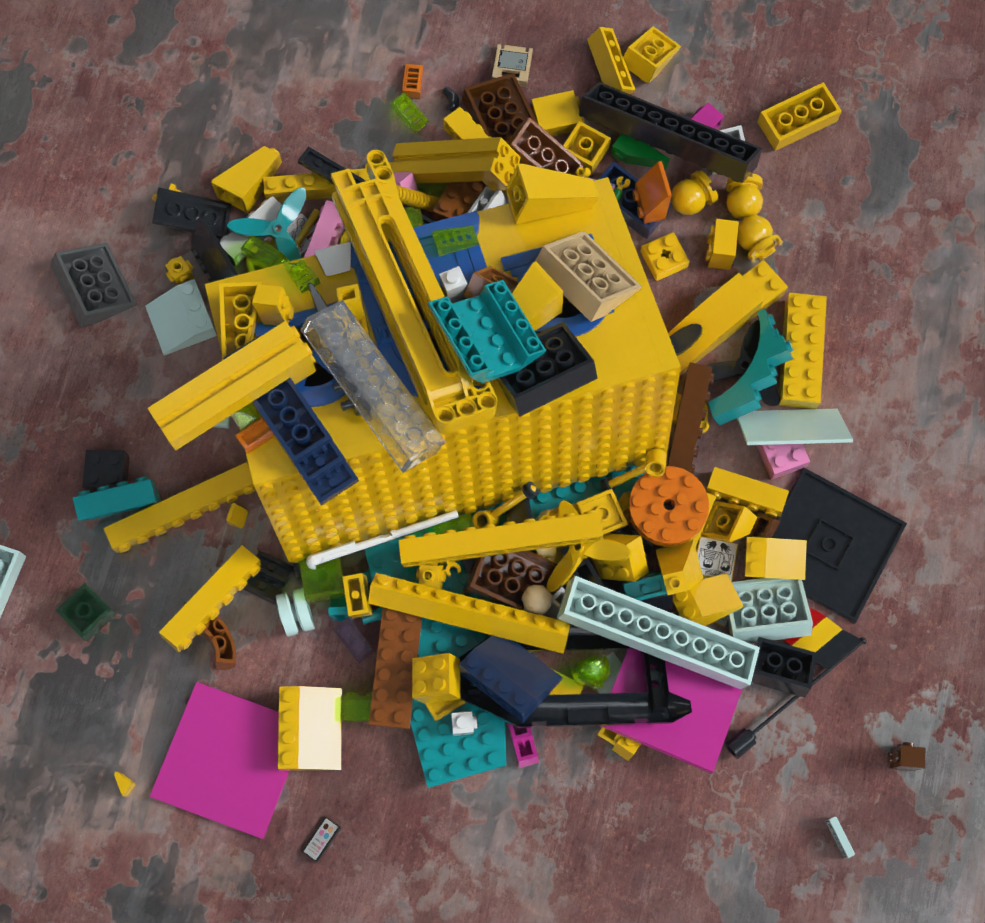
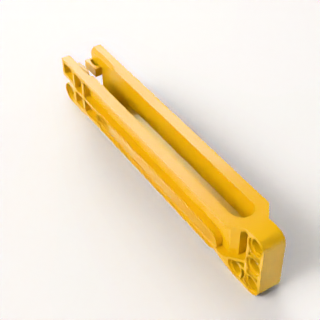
[331,149,498,434]

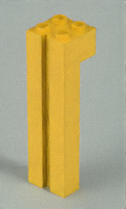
[389,137,521,191]
[147,321,316,450]

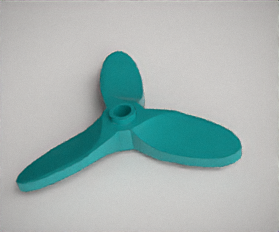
[227,188,306,263]

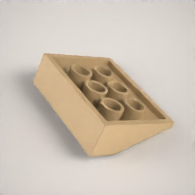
[536,231,642,322]

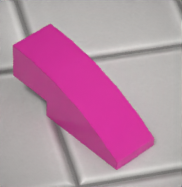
[507,723,539,768]

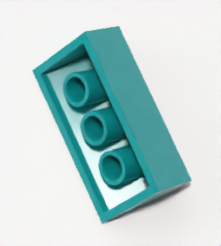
[73,476,161,521]

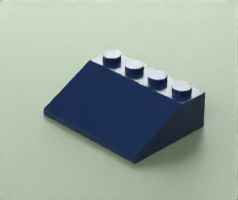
[459,636,563,723]

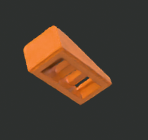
[402,64,423,99]

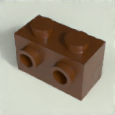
[887,742,926,771]

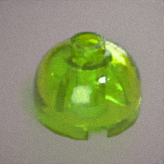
[569,654,611,690]

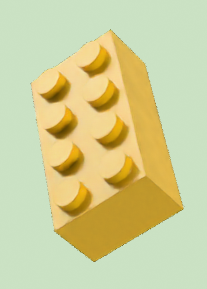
[757,82,842,151]

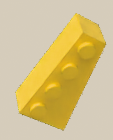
[219,281,263,360]

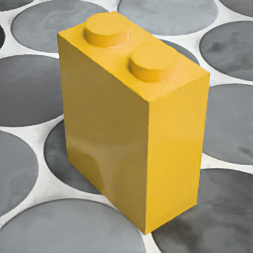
[531,90,585,137]

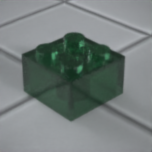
[55,583,117,642]

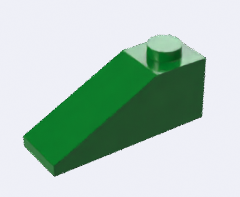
[611,134,670,169]

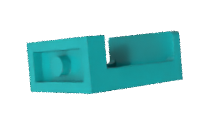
[617,570,667,601]

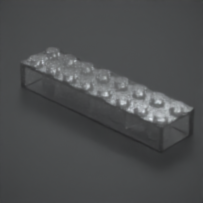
[301,300,445,473]

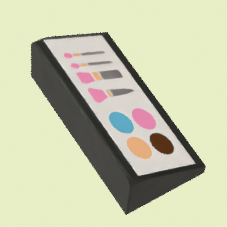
[302,816,341,863]

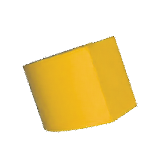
[336,284,372,348]

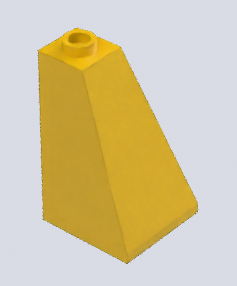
[211,146,282,214]
[505,164,599,224]
[512,261,563,331]
[655,540,703,595]

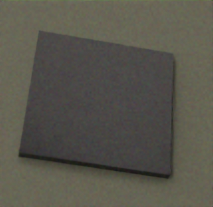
[772,468,907,624]

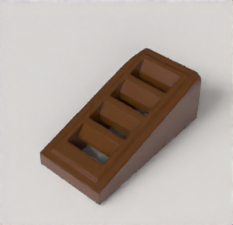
[744,512,780,549]

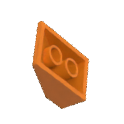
[632,161,672,224]

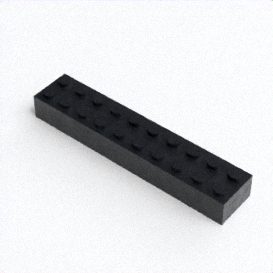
[579,82,762,183]

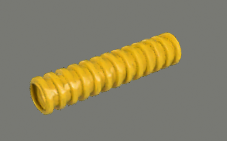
[396,185,440,212]

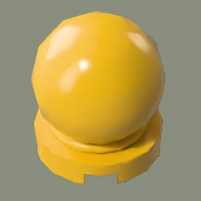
[671,170,718,215]
[726,173,763,220]
[737,215,783,263]

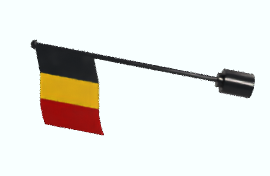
[725,607,867,759]

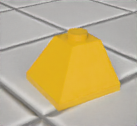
[701,501,757,542]

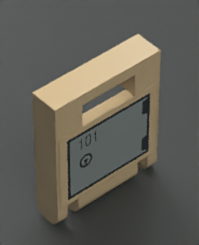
[492,44,533,87]

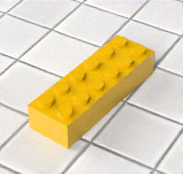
[778,292,827,409]

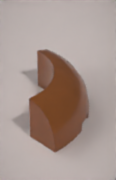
[184,602,236,670]

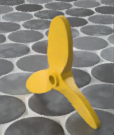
[547,500,632,593]

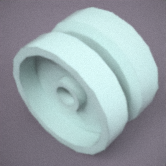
[276,587,315,637]

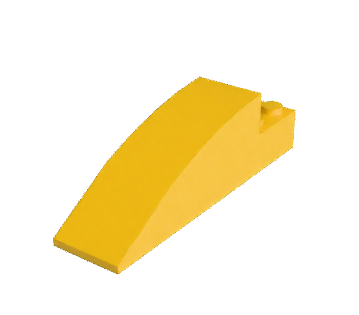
[668,260,788,376]

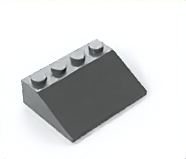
[51,243,137,327]

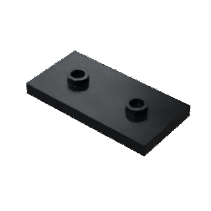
[152,187,232,239]

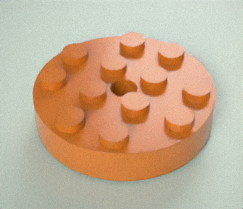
[628,466,709,547]

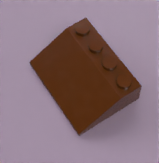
[462,73,538,143]
[463,551,558,610]

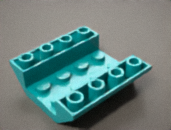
[427,280,546,383]

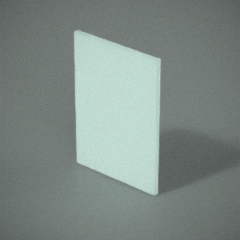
[737,409,853,445]

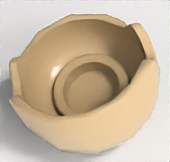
[521,585,552,615]

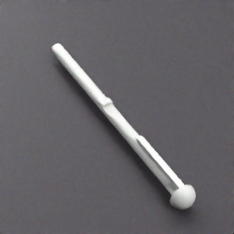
[306,510,459,570]

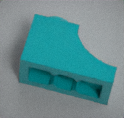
[328,591,354,622]

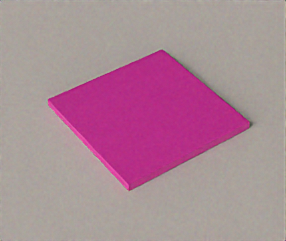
[601,649,742,774]
[149,682,290,839]

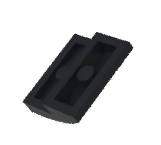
[243,551,294,605]

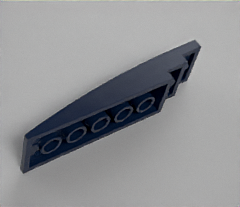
[223,335,359,505]

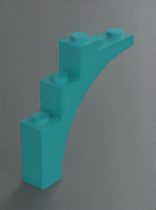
[708,309,794,426]

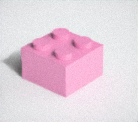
[756,444,810,480]

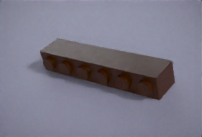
[667,362,714,474]

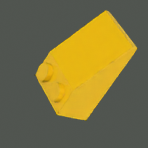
[623,26,681,84]
[745,537,807,580]
[673,573,744,626]

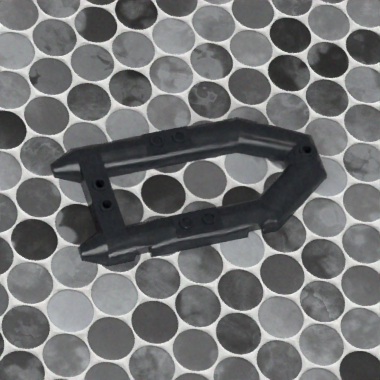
[459,624,692,728]

